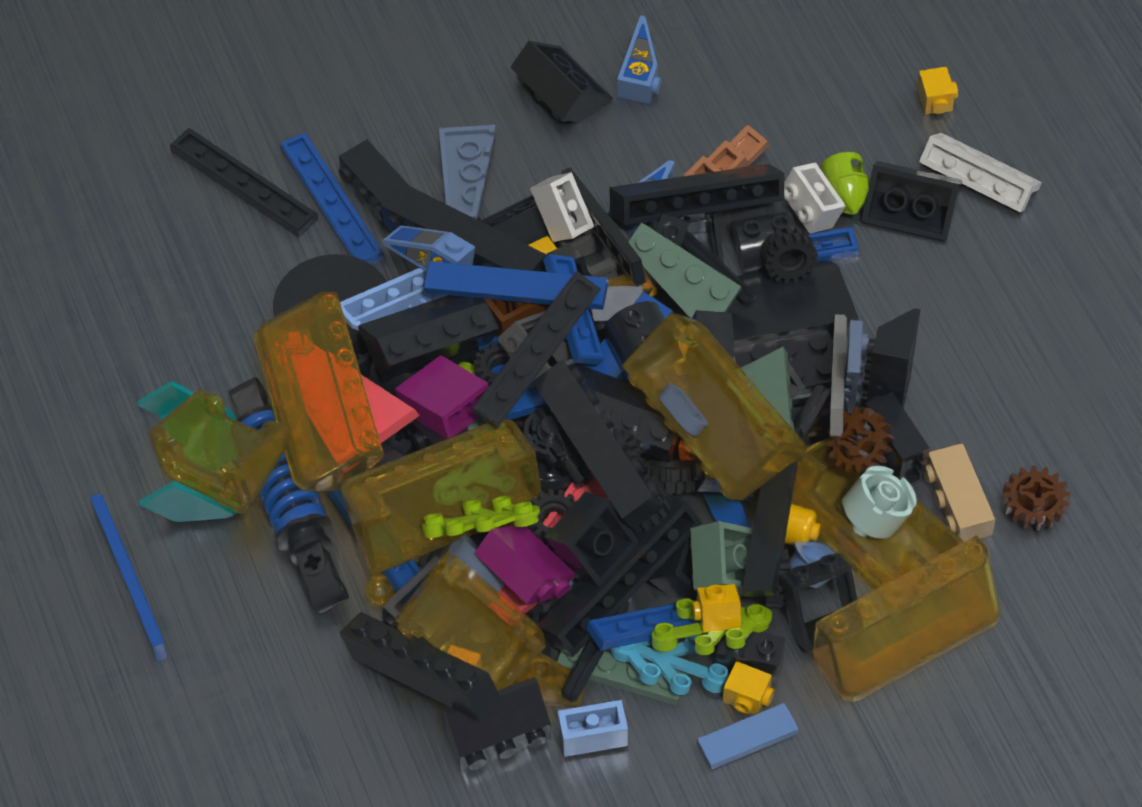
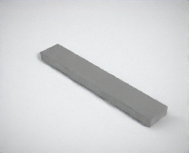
[830,315,847,436]

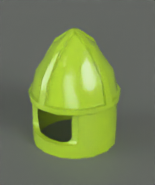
[820,152,870,215]

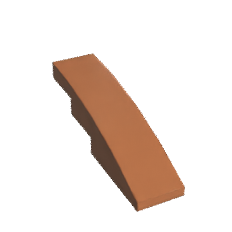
[683,124,770,176]

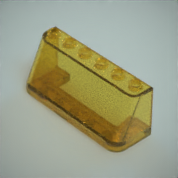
[254,292,384,491]
[622,312,807,500]
[341,419,542,575]
[791,436,974,612]
[812,535,1001,702]

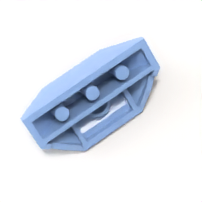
[334,268,447,331]

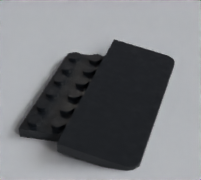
[652,260,859,395]

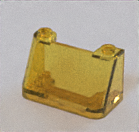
[148,389,289,513]
[396,551,546,691]

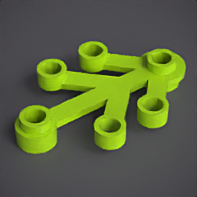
[422,496,540,538]
[652,599,772,655]

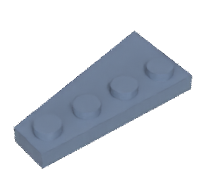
[439,124,496,219]
[844,320,868,414]

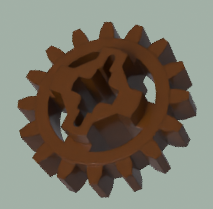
[826,407,894,475]
[1002,465,1071,531]

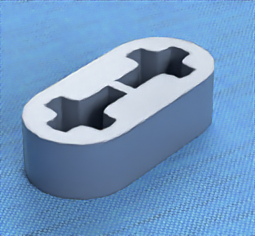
[659,383,708,436]

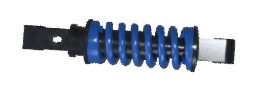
[228,376,349,613]

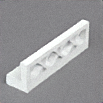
[919,133,1042,213]

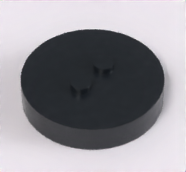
[273,254,387,355]

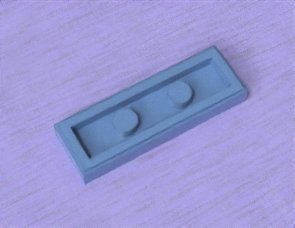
[697,703,799,770]

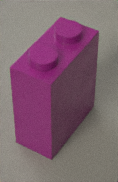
[395,355,489,440]
[474,525,576,604]

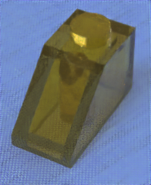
[510,652,585,708]

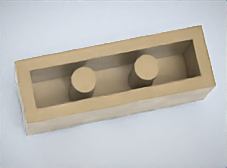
[924,443,995,545]

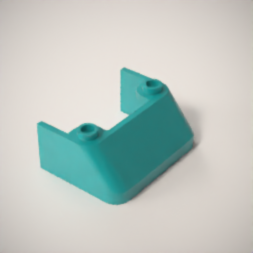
[138,381,242,522]

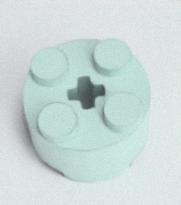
[842,466,917,539]

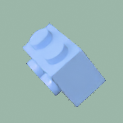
[558,700,628,757]

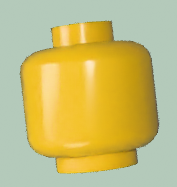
[784,504,821,547]

